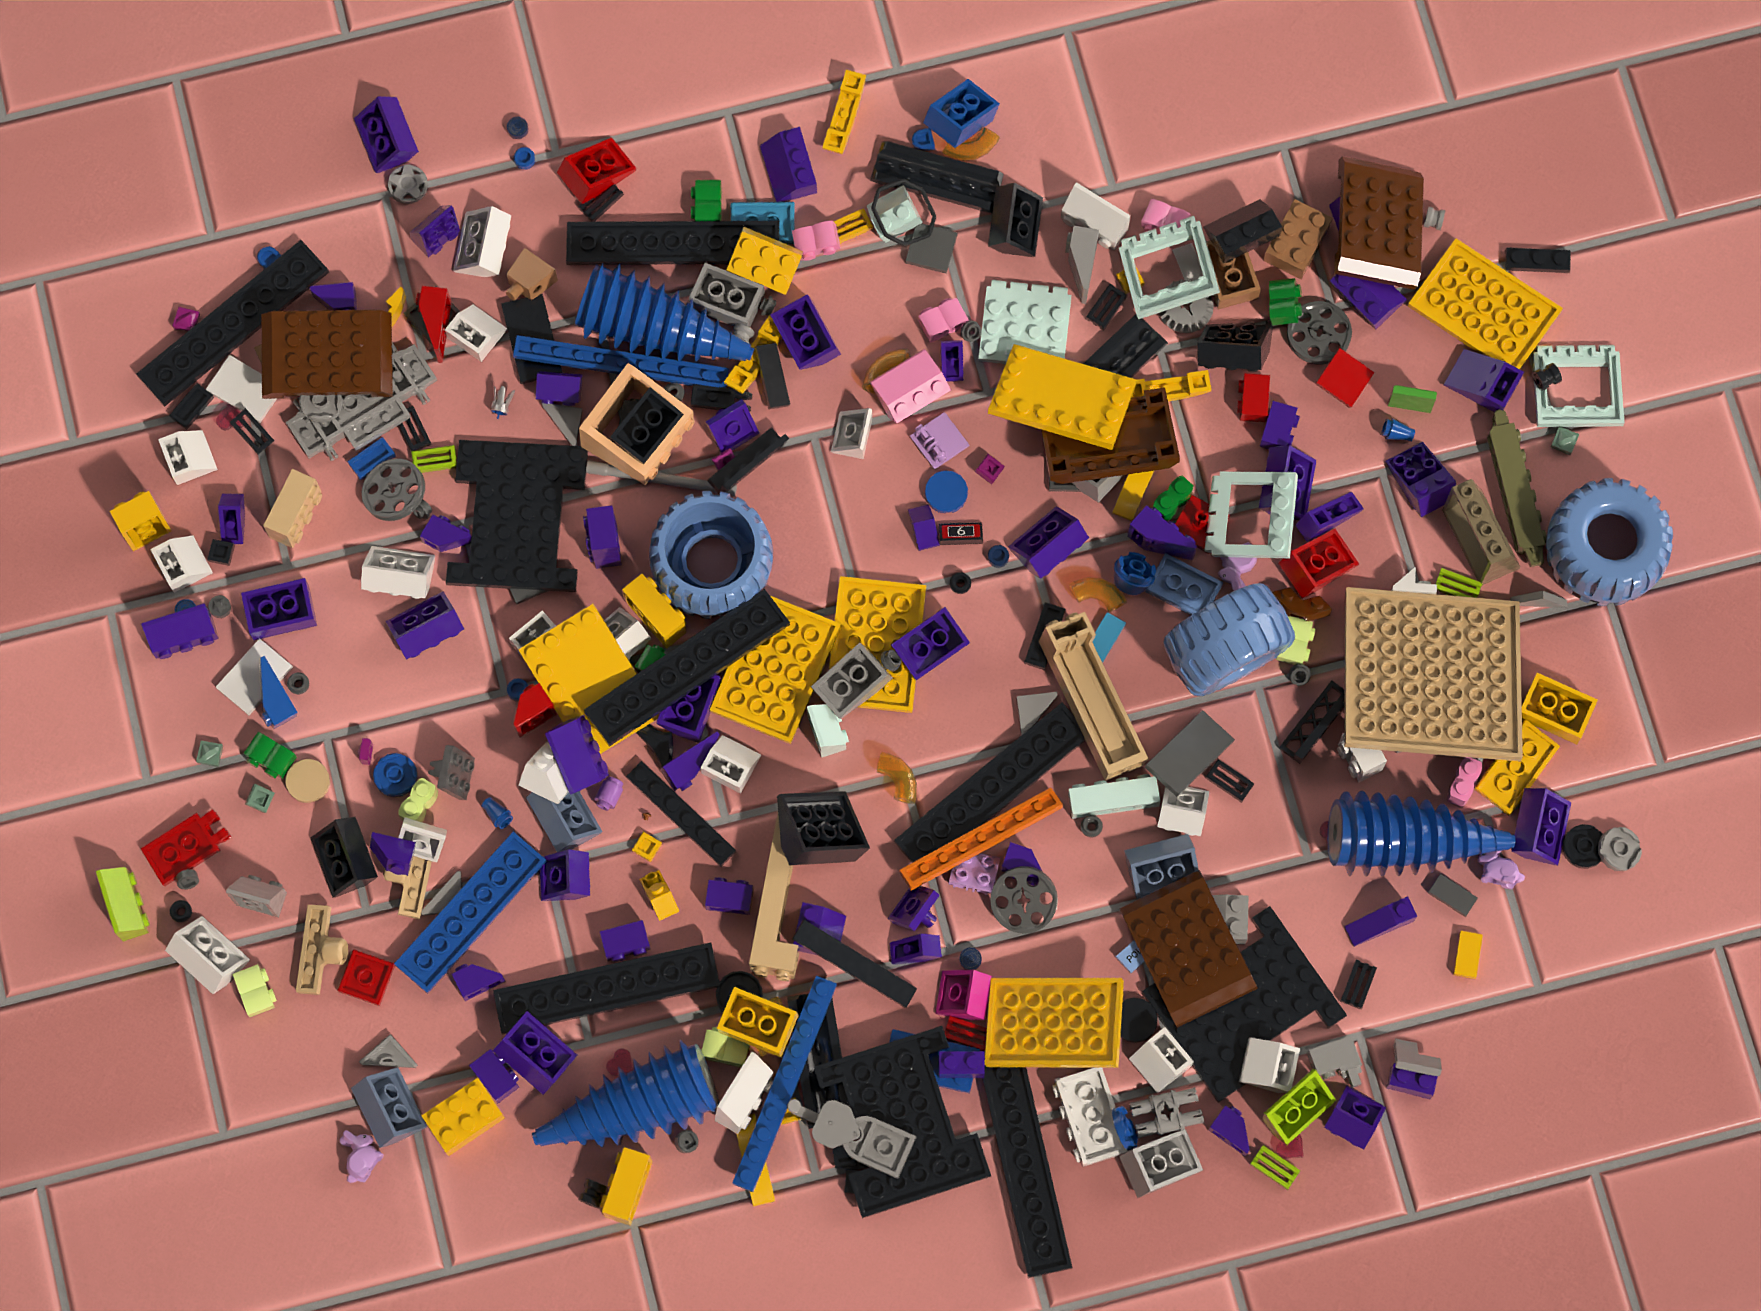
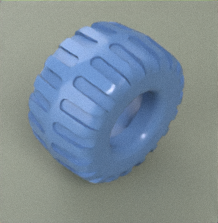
[1546,478,1673,606]
[649,491,773,619]
[1163,583,1295,696]

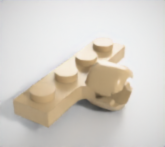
[383,856,432,919]
[296,905,348,995]

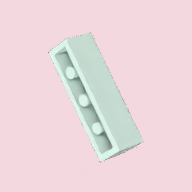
[1068,774,1160,819]

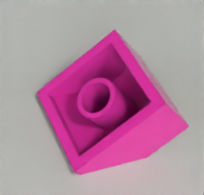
[935,970,992,1020]

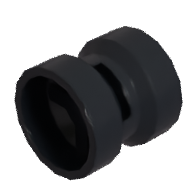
[1532,363,1562,391]
[578,1179,607,1208]

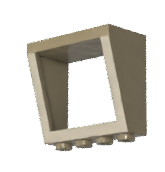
[1442,479,1520,585]

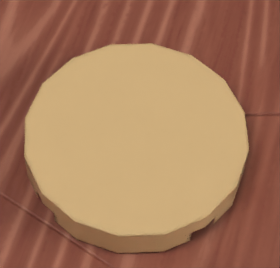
[286,759,330,803]

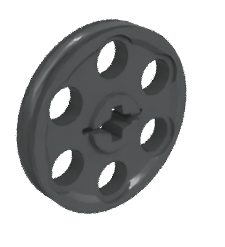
[1287,301,1352,365]
[362,459,425,521]
[990,866,1058,934]

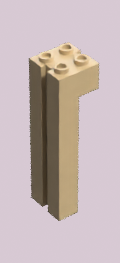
[1039,612,1148,781]
[749,814,799,981]

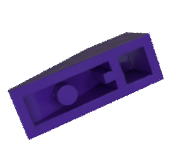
[1296,492,1364,542]
[660,731,720,791]
[1345,896,1417,947]

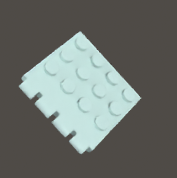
[978,280,1072,364]

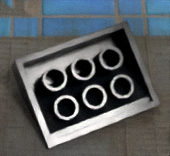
[777,791,870,866]

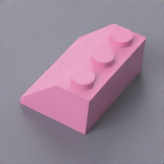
[870,349,951,423]

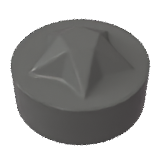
[208,595,231,618]
[176,869,199,890]
[675,1130,699,1153]

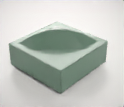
[1551,426,1579,455]
[196,741,224,767]
[245,784,275,813]

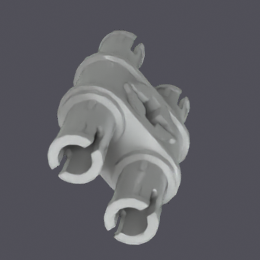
[1129,1087,1204,1139]

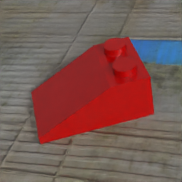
[557,137,637,204]
[416,286,452,363]
[1278,529,1359,599]

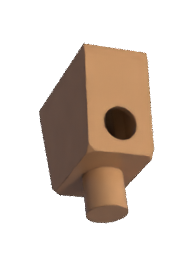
[506,248,558,301]

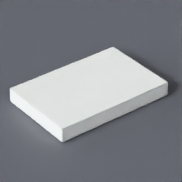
[206,355,277,423]
[216,638,293,716]

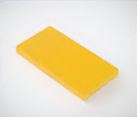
[1474,719,1560,816]

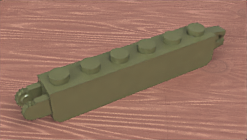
[1487,409,1547,567]

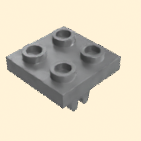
[428,745,475,800]

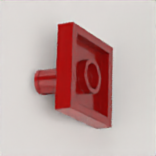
[1175,495,1230,553]

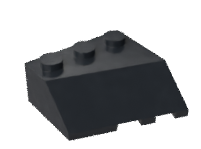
[1197,320,1273,372]

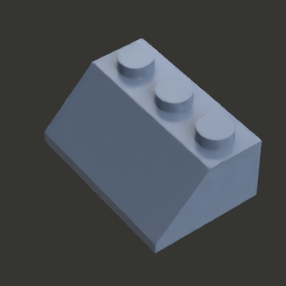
[526,791,602,852]
[1124,834,1199,900]
[351,1067,427,1148]

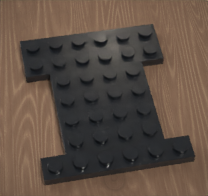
[446,440,588,592]
[1142,906,1347,1103]
[814,1026,991,1219]

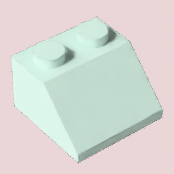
[866,185,923,243]
[807,704,849,758]

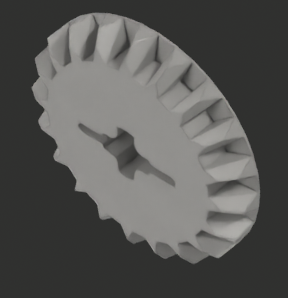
[1159,279,1213,333]

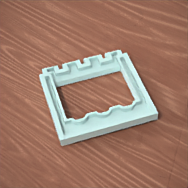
[1119,216,1220,319]
[1532,345,1625,427]
[1205,471,1298,559]

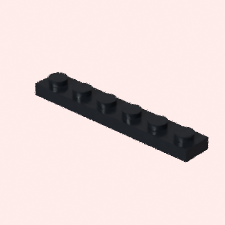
[626,761,736,867]

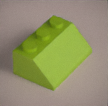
[96,867,150,942]
[1263,1069,1336,1145]

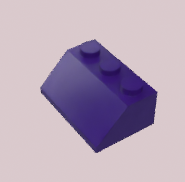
[354,96,419,173]
[760,127,817,202]
[1330,274,1407,329]
[771,294,841,370]
[1259,445,1317,521]
[1008,506,1089,579]
[385,591,464,660]
[141,603,219,659]
[657,675,721,743]
[545,715,609,795]
[1511,788,1571,865]
[493,1011,577,1095]

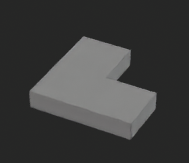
[1393,1039,1442,1076]

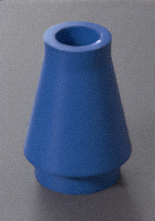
[1381,418,1415,442]
[481,797,513,829]

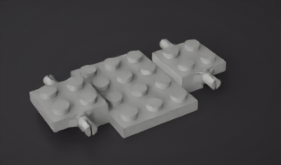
[286,342,438,461]

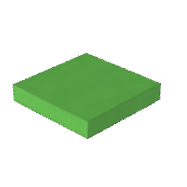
[1388,385,1437,413]

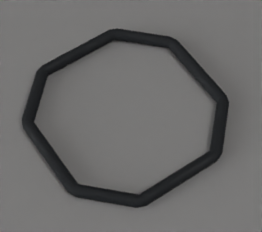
[871,179,936,246]

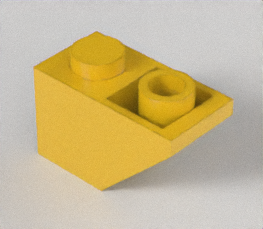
[639,870,680,921]

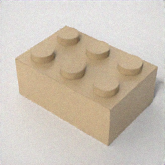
[263,469,322,548]

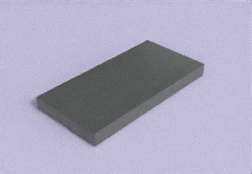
[1145,710,1235,797]

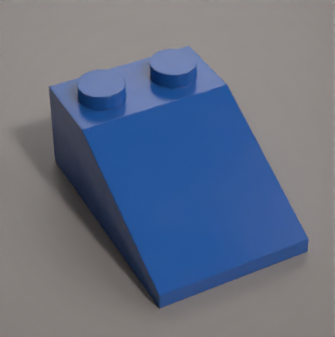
[260,656,298,730]

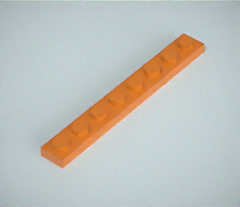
[900,788,1063,891]

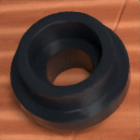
[950,572,971,594]
[170,900,192,923]

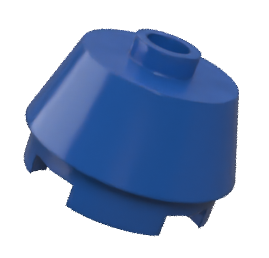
[1114,552,1156,595]

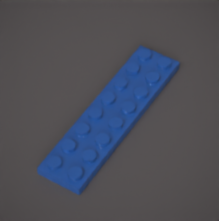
[394,831,547,994]

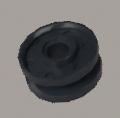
[716,971,763,1013]

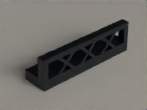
[707,427,789,495]
[1279,680,1345,764]

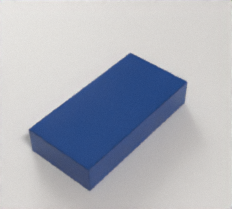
[348,437,396,480]

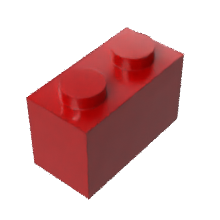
[1237,373,1270,423]

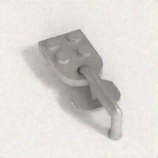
[787,1099,916,1179]

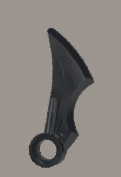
[636,724,673,768]

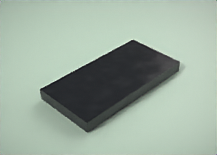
[501,294,562,384]

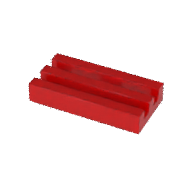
[945,1016,987,1052]

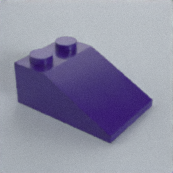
[891,607,970,680]

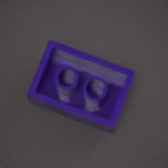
[583,505,622,569]
[241,578,317,641]

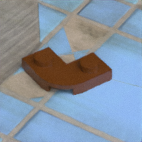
[1272,587,1332,621]

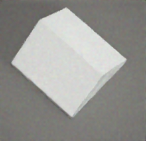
[831,408,872,459]
[398,817,447,863]

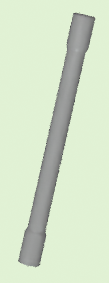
[586,460,737,497]

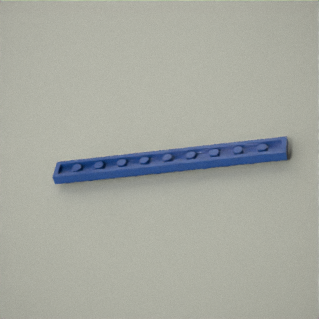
[513,335,729,388]
[732,976,837,1193]

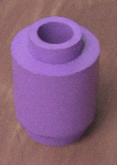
[594,776,624,811]

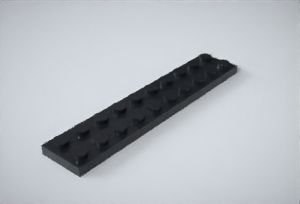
[566,221,780,265]
[136,240,329,407]
[584,588,790,747]
[894,702,1086,863]
[493,942,720,1035]
[982,1056,1073,1278]

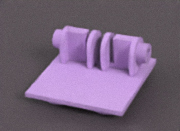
[910,412,970,469]
[949,853,1000,895]

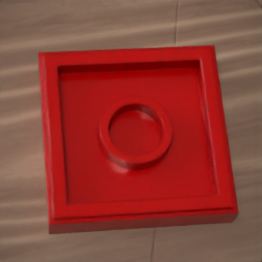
[1315,348,1375,408]
[337,949,395,1006]

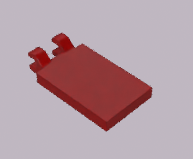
[141,810,232,886]

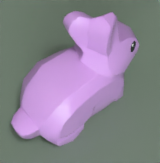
[1218,542,1257,591]
[1478,851,1525,890]
[339,1130,384,1183]

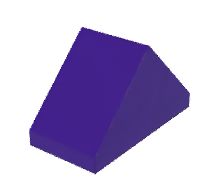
[941,340,964,381]
[908,504,940,551]

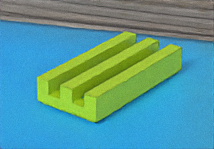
[411,445,457,473]
[1436,568,1483,598]
[1250,1145,1300,1190]

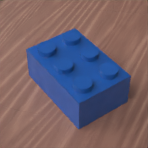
[923,79,1000,148]

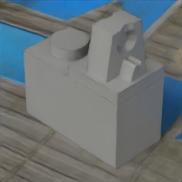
[1307,1035,1362,1088]

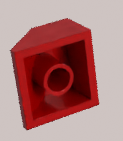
[513,683,557,738]

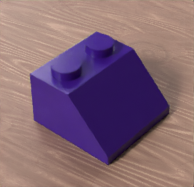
[540,849,590,901]
[793,902,846,955]
[1324,1086,1386,1150]

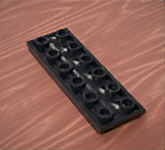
[870,141,1004,213]
[1083,315,1168,378]
[787,994,850,1129]

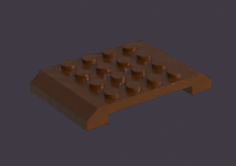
[1334,156,1424,290]
[261,310,393,399]
[1041,387,1180,484]
[1120,870,1258,1027]

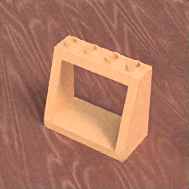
[579,363,695,485]

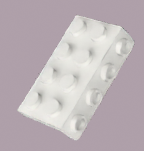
[1052,1068,1128,1167]

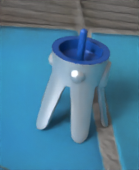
[491,386,515,419]

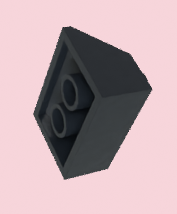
[988,183,1043,257]
[1203,199,1282,264]
[609,387,684,465]
[310,817,378,898]

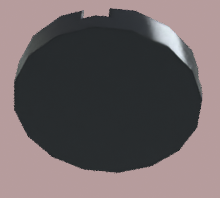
[1562,824,1603,869]
[1120,998,1158,1043]

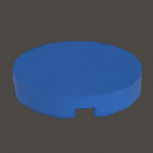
[925,470,968,513]
[373,753,418,797]
[1112,1106,1138,1151]

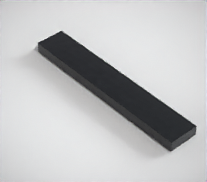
[792,920,917,1008]

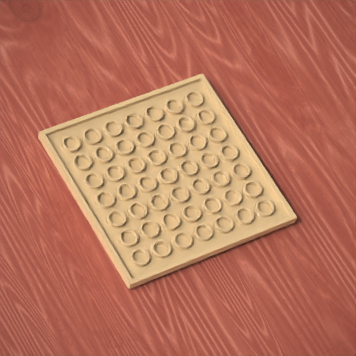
[1344,587,1523,761]

